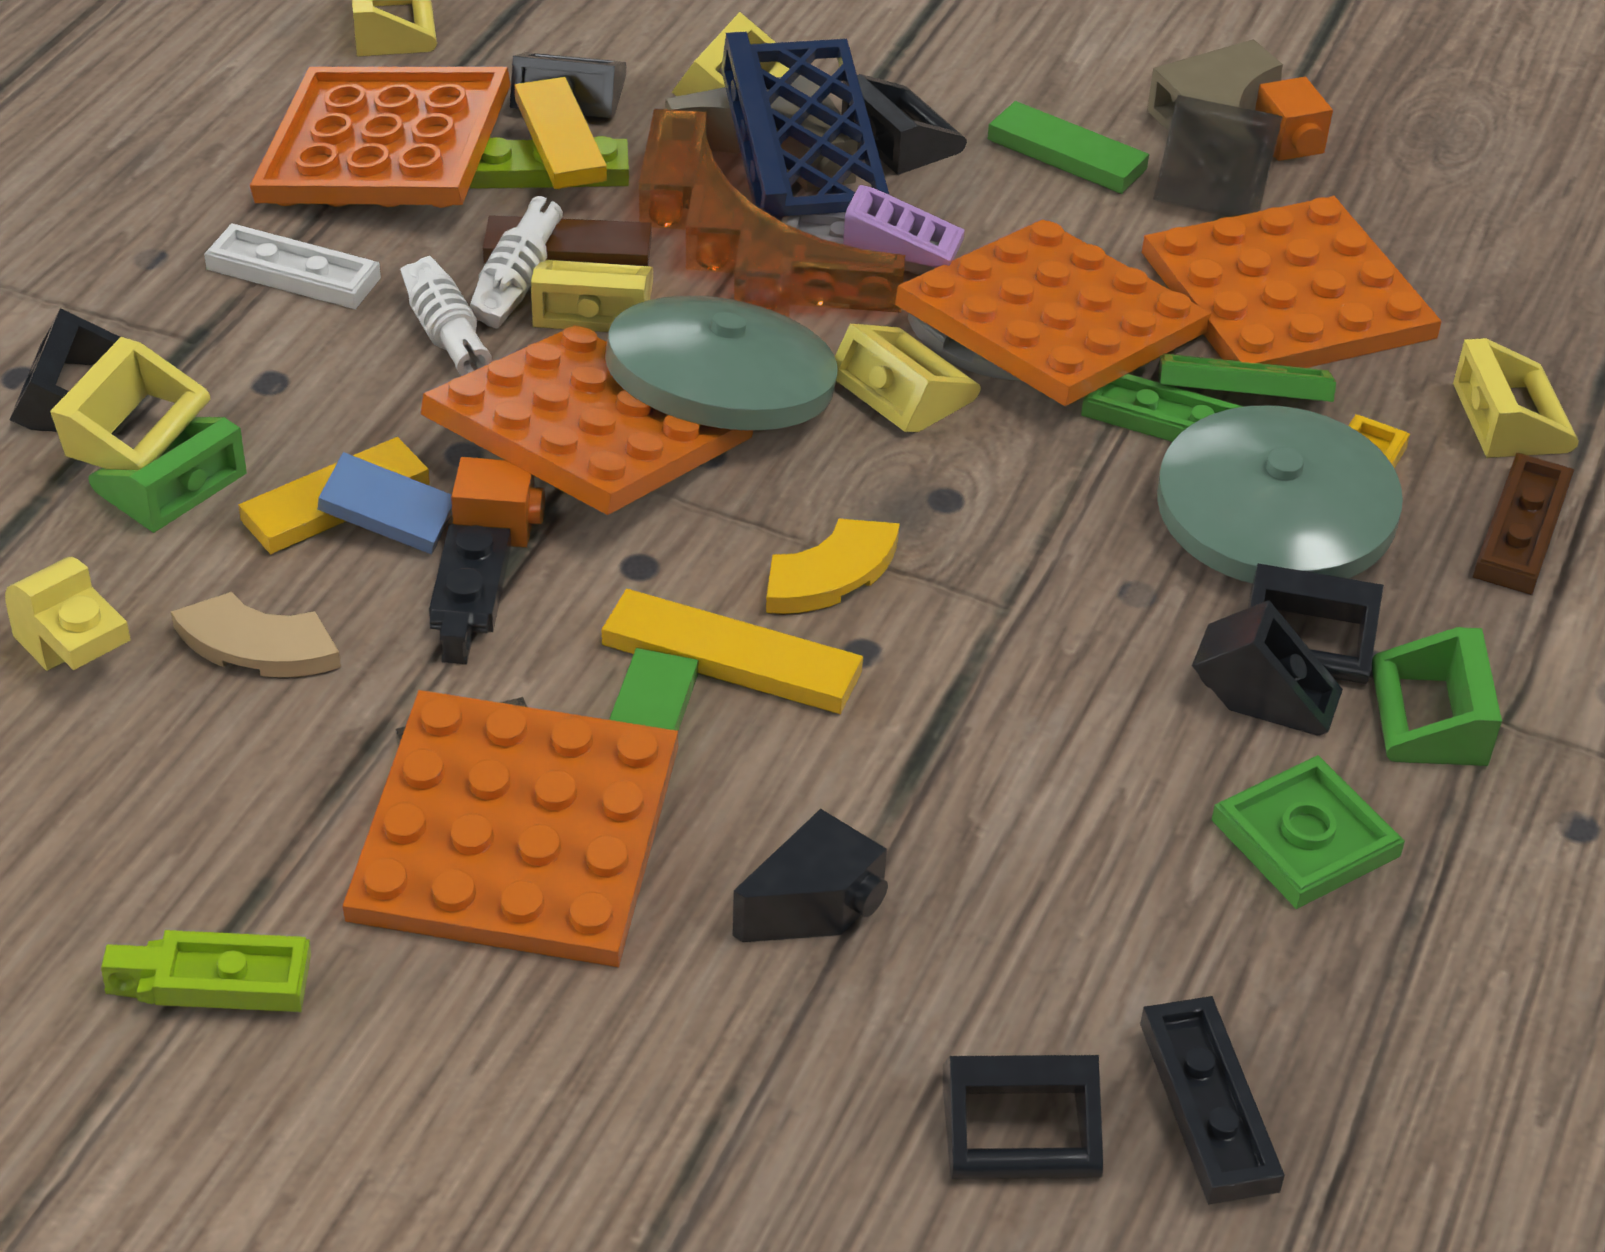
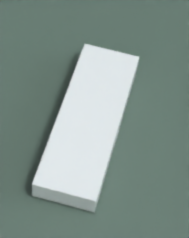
[204,223,381,310]

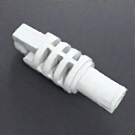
[470,196,563,329]
[400,256,492,376]

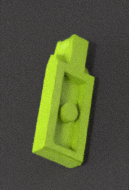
[101,930,311,1012]

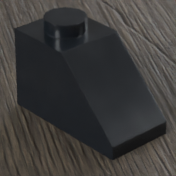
[1192,600,1343,736]
[732,809,888,942]

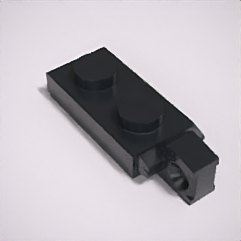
[429,524,511,664]

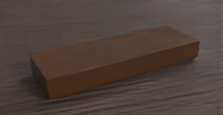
[483,215,652,266]
[1473,453,1575,595]

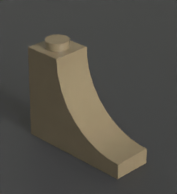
[1147,39,1283,191]
[665,75,858,192]

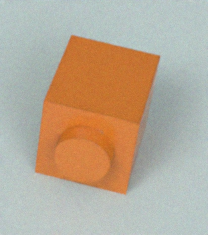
[1252,76,1333,161]
[451,457,545,548]

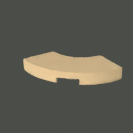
[171,592,341,677]

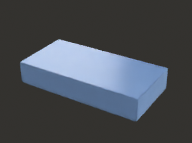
[317,452,452,555]

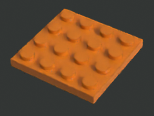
[250,67,511,208]
[1142,196,1442,368]
[895,219,1211,406]
[421,325,753,515]
[342,690,679,967]

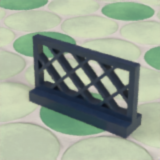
[721,32,890,231]

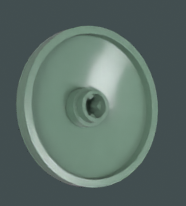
[605,295,838,430]
[1157,405,1403,583]

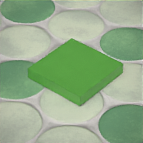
[1211,755,1405,909]

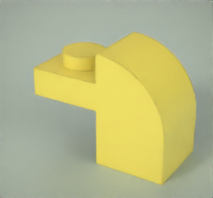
[5,557,131,671]

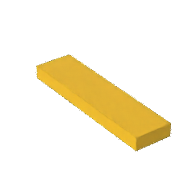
[601,588,863,715]

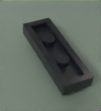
[1140,996,1285,1205]

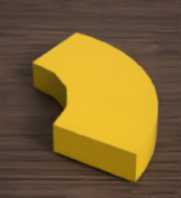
[766,518,900,614]

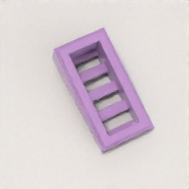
[843,185,964,268]

